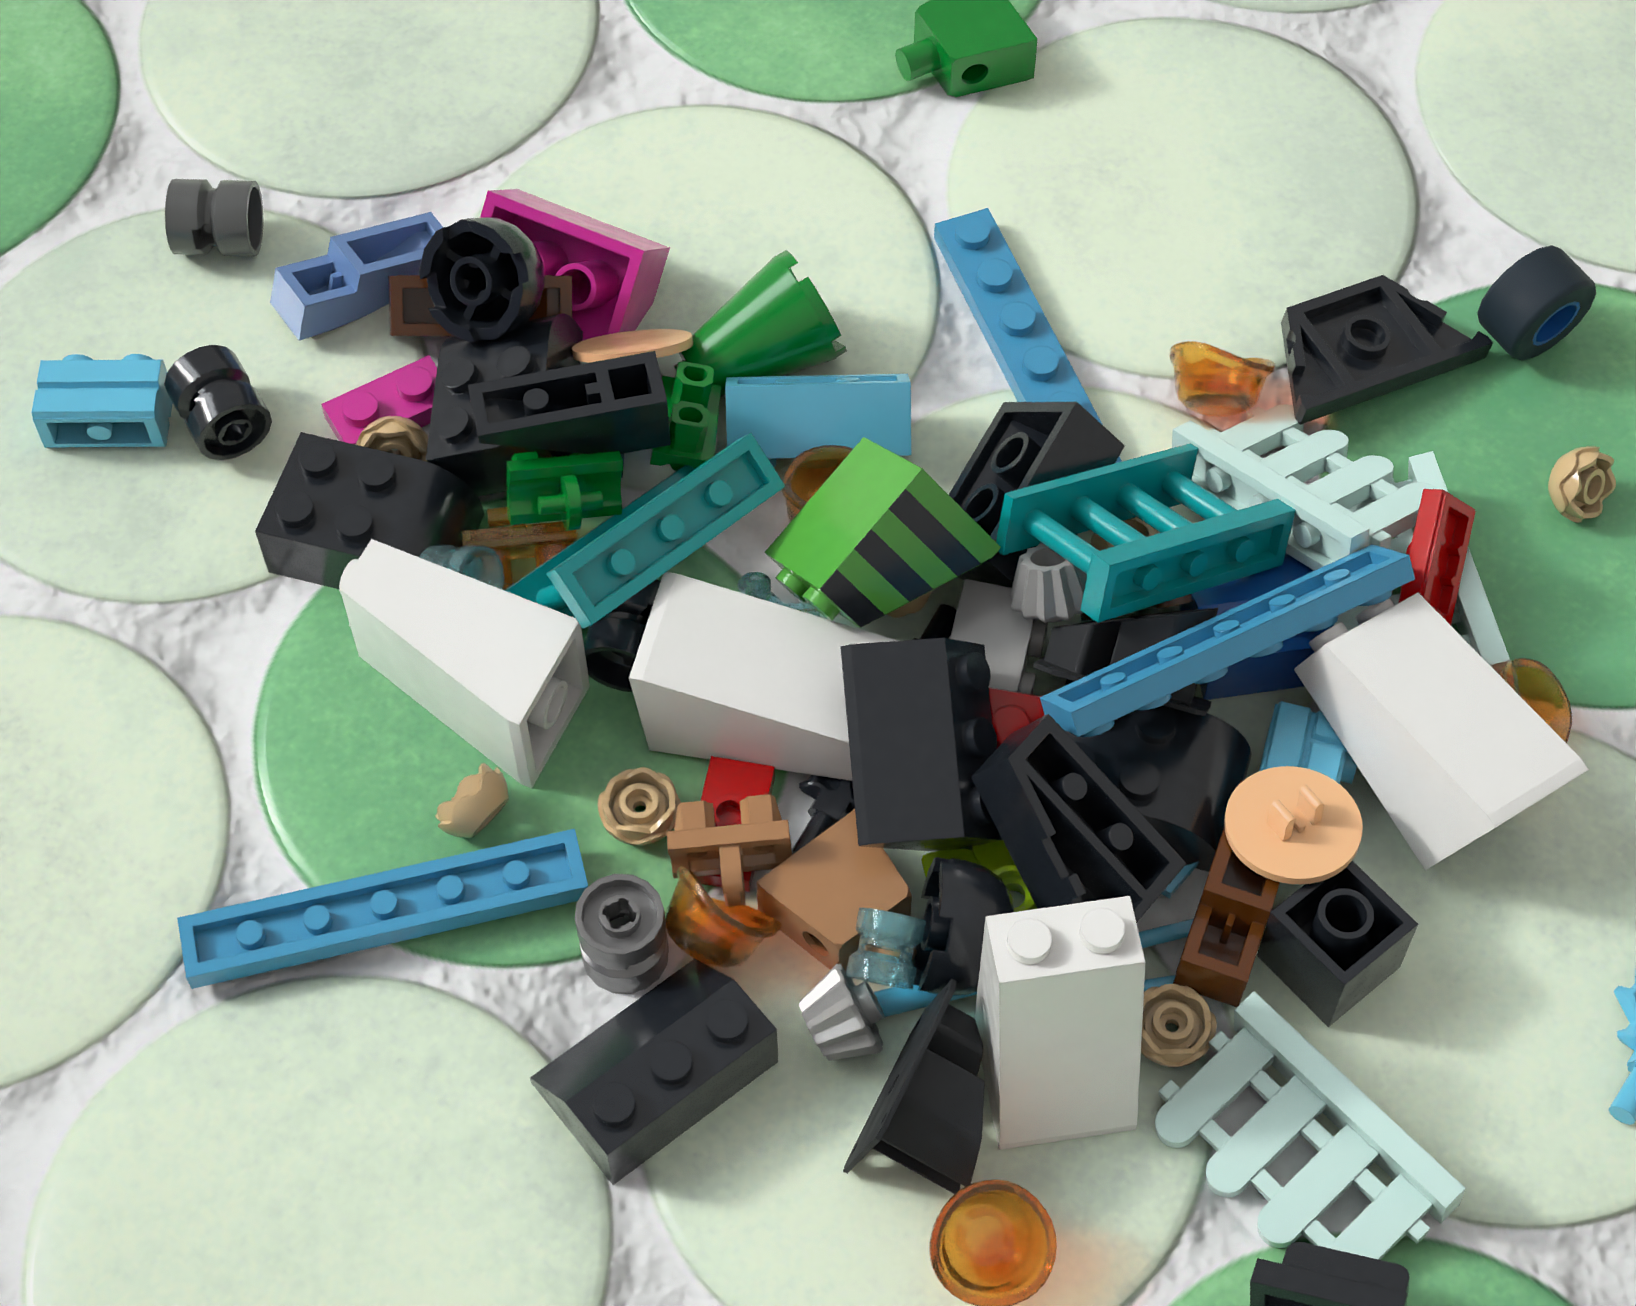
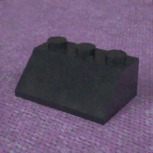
[949,402,1125,588]
[840,638,1003,852]
[530,959,778,1185]

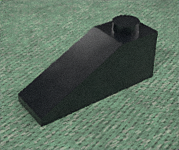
[468,351,671,454]

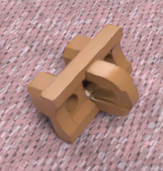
[666,794,792,907]

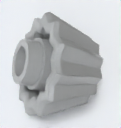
[1010,543,1087,623]
[799,964,885,1061]

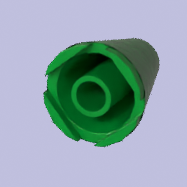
[674,250,847,397]

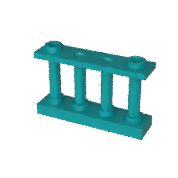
[505,433,786,628]
[996,443,1296,623]

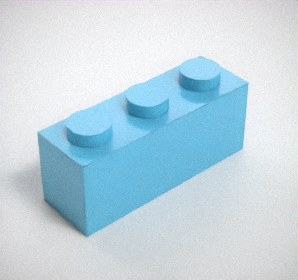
[725,373,912,467]

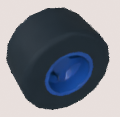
[1477,245,1596,361]

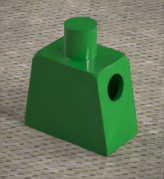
[895,0,1038,98]

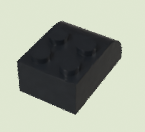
[426,313,583,496]
[255,432,484,589]
[1064,679,1252,872]

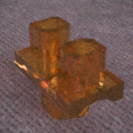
[462,507,579,591]

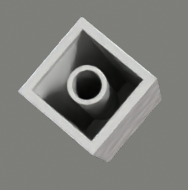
[339,539,590,788]
[629,572,898,781]
[1294,593,1589,870]
[974,896,1146,1150]

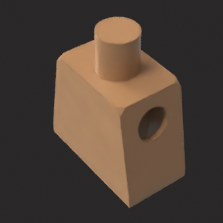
[756,809,917,978]

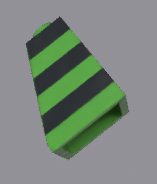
[764,437,1001,628]

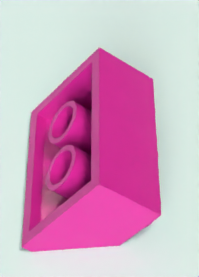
[480,189,670,341]

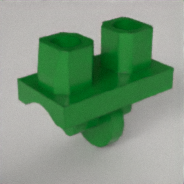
[650,361,721,471]
[507,451,623,531]

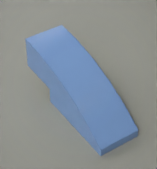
[270,212,443,341]

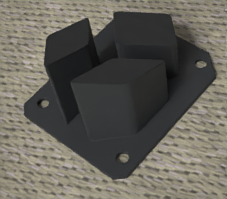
[1033,608,1218,716]
[843,979,985,1197]

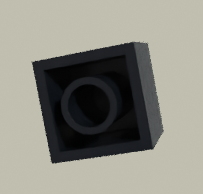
[1257,861,1418,1027]

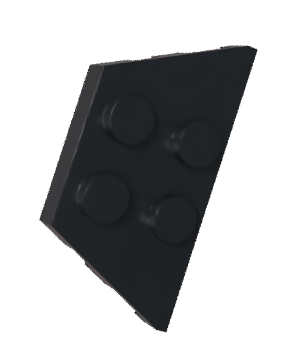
[1281,275,1493,425]

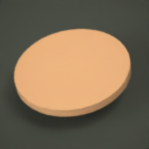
[572,329,693,363]
[1224,766,1363,885]

